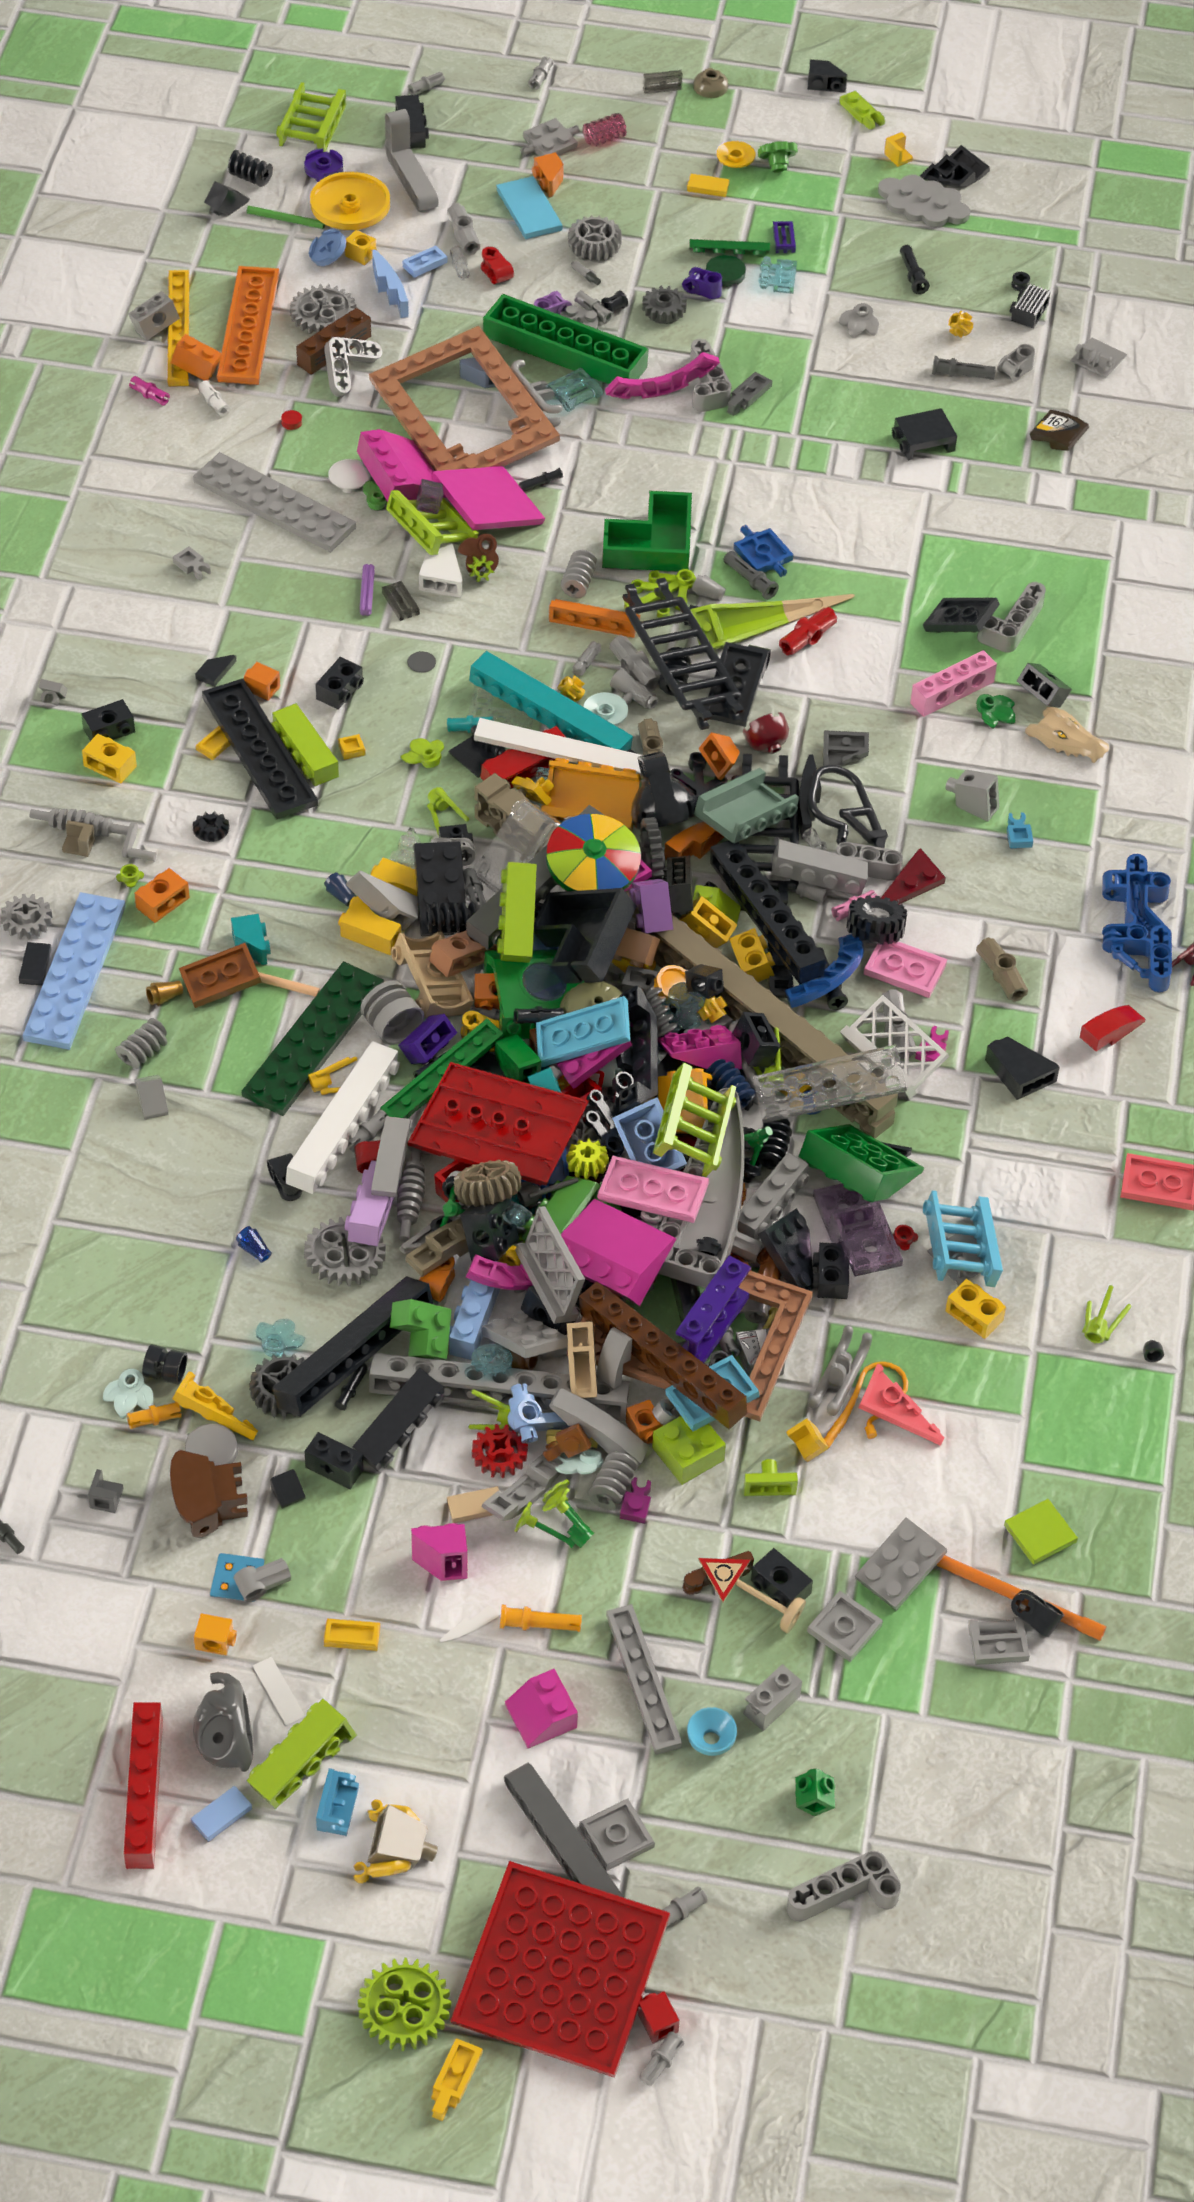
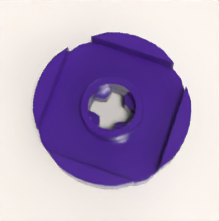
[304,149,343,182]

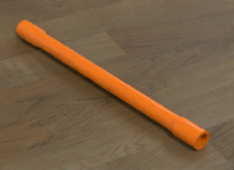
[936,1555,1107,1641]

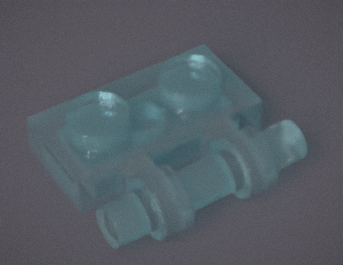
[758,256,797,294]

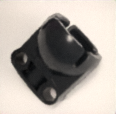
[631,751,697,830]

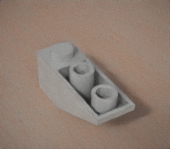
[346,870,418,930]

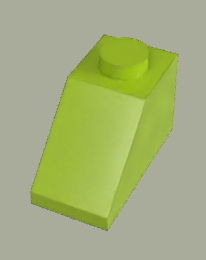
[693,885,741,925]

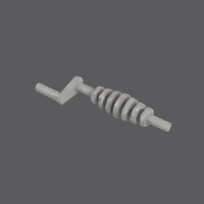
[29,808,157,861]
[397,1146,437,1242]

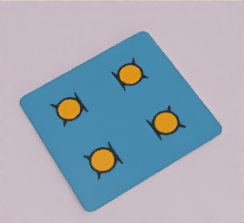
[210,1553,265,1602]

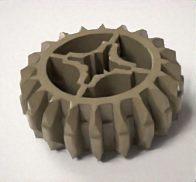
[453,1160,521,1207]

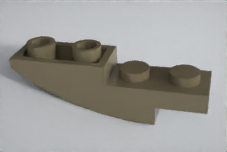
[406,1218,469,1277]

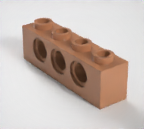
[429,930,497,978]

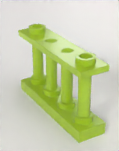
[276,82,346,152]
[386,488,479,555]
[653,1063,736,1177]

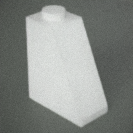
[419,543,462,598]

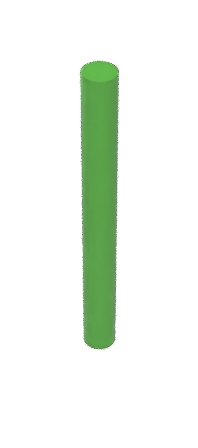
[247,205,325,229]

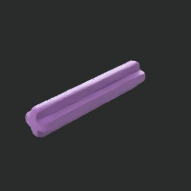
[360,564,375,616]

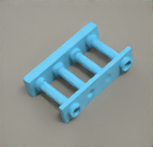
[923,1190,1003,1287]

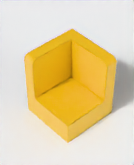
[884,132,913,167]
[786,1418,829,1462]

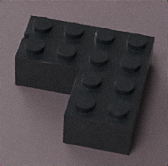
[533,888,637,984]

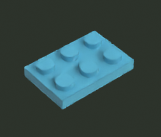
[666,1355,759,1431]

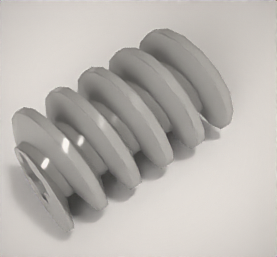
[561,550,597,598]
[115,1018,167,1069]
[588,1452,638,1510]

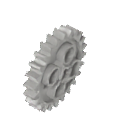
[290,284,356,334]
[304,1217,386,1286]

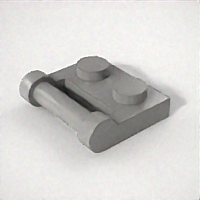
[968,1617,1030,1665]

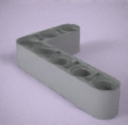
[385,109,439,211]

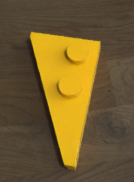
[172,1371,258,1441]

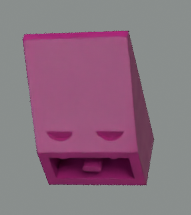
[657,1025,742,1070]

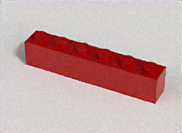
[124,1702,163,1869]

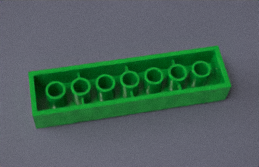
[483,294,649,385]

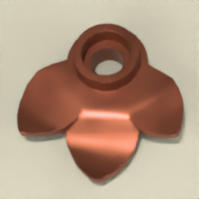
[457,534,499,573]

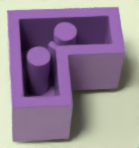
[629,879,673,933]

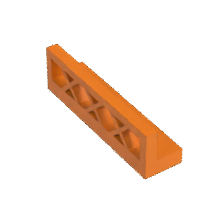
[549,599,640,638]

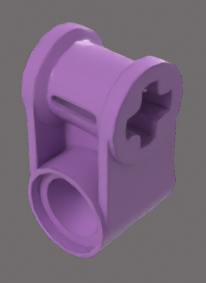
[534,291,572,315]

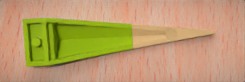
[690,594,855,650]

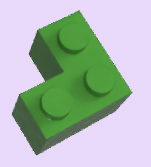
[390,1299,452,1360]

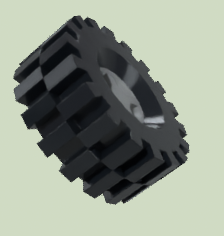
[846,896,907,945]

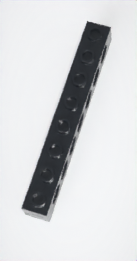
[710,840,827,985]

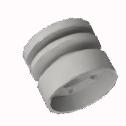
[361,980,424,1045]

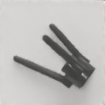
[517,1164,578,1209]

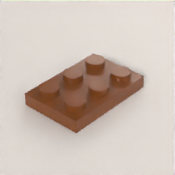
[179,943,262,1008]

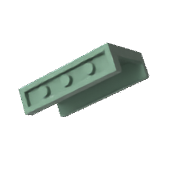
[694,767,799,843]

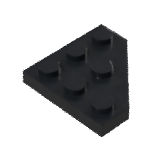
[757,1208,813,1291]

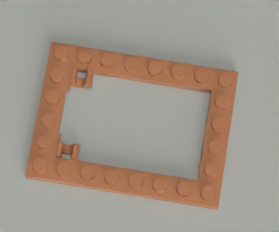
[369,326,560,471]
[567,1264,813,1422]

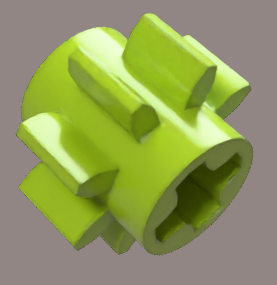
[467,555,495,582]

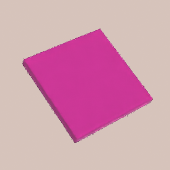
[431,466,545,530]

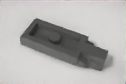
[727,372,773,416]

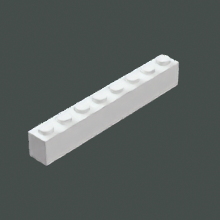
[286,1041,400,1194]

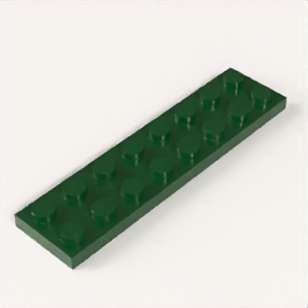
[242,961,384,1116]

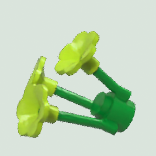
[514,1479,594,1549]

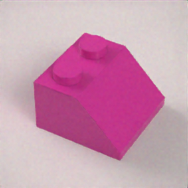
[505,1668,578,1749]

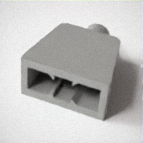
[946,770,999,821]

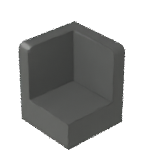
[88,1469,124,1513]

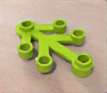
[624,569,696,618]

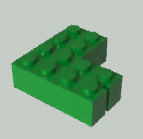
[602,490,692,572]

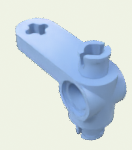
[508,1383,570,1443]

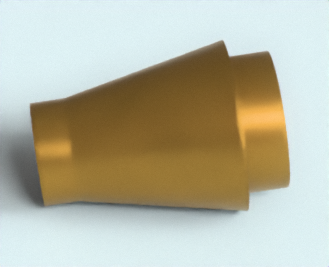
[146,980,183,1006]

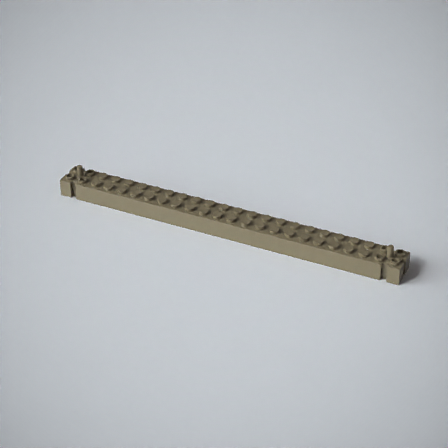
[475,773,898,1138]

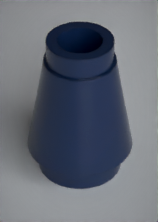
[324,872,357,907]

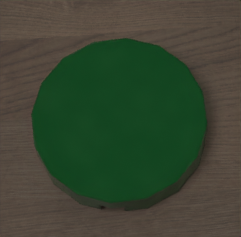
[706,255,746,287]

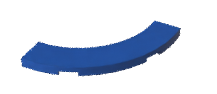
[785,934,864,1008]

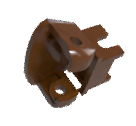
[170,1450,248,1538]

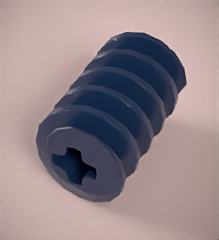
[706,1059,756,1109]

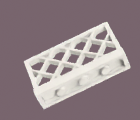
[840,995,949,1100]

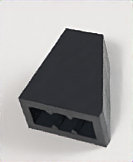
[985,1036,1060,1100]

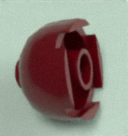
[743,712,789,754]

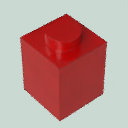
[638,1991,680,2044]

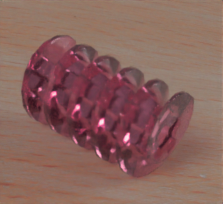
[582,113,627,147]

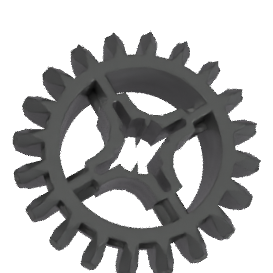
[249,1352,305,1419]

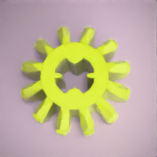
[566,1138,609,1180]

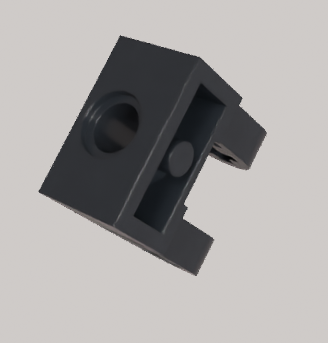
[460,1198,519,1261]

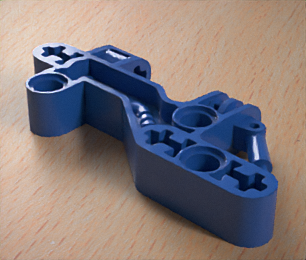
[1102,854,1172,993]

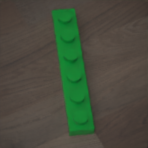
[380,1018,504,1119]

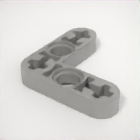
[324,337,382,397]

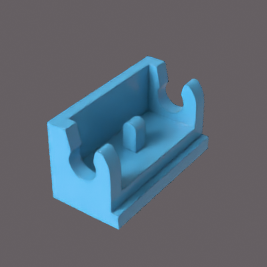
[316,1768,359,1836]

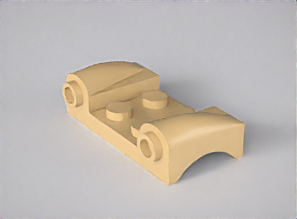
[391,932,474,1018]

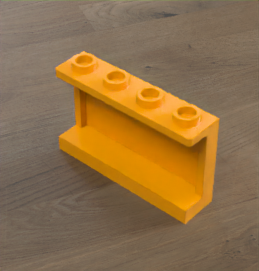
[541,758,641,832]

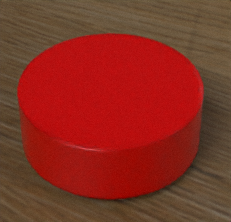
[281,410,302,430]

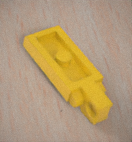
[431,2038,483,2121]

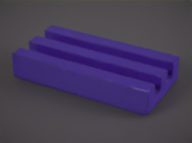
[773,221,796,253]

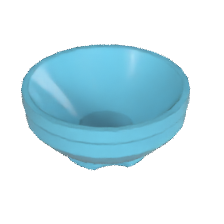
[687,1707,737,1756]

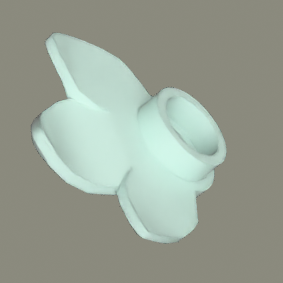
[103,1369,154,1418]
[555,1450,604,1475]

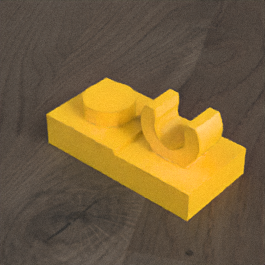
[511,776,554,806]

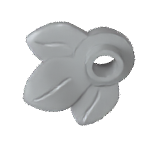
[839,303,879,338]

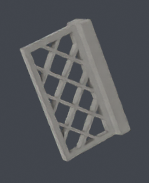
[515,1206,585,1324]

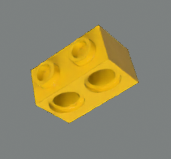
[729,928,775,982]
[945,1279,1006,1339]

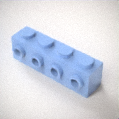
[449,1261,502,1361]

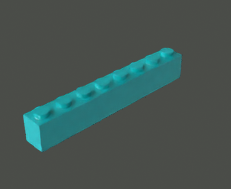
[469,651,633,751]

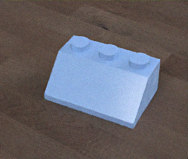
[612,1097,688,1171]

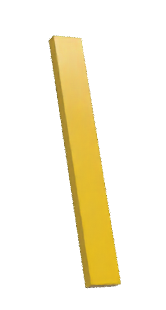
[167,270,189,387]

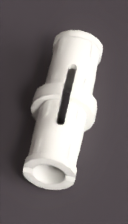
[198,381,230,416]

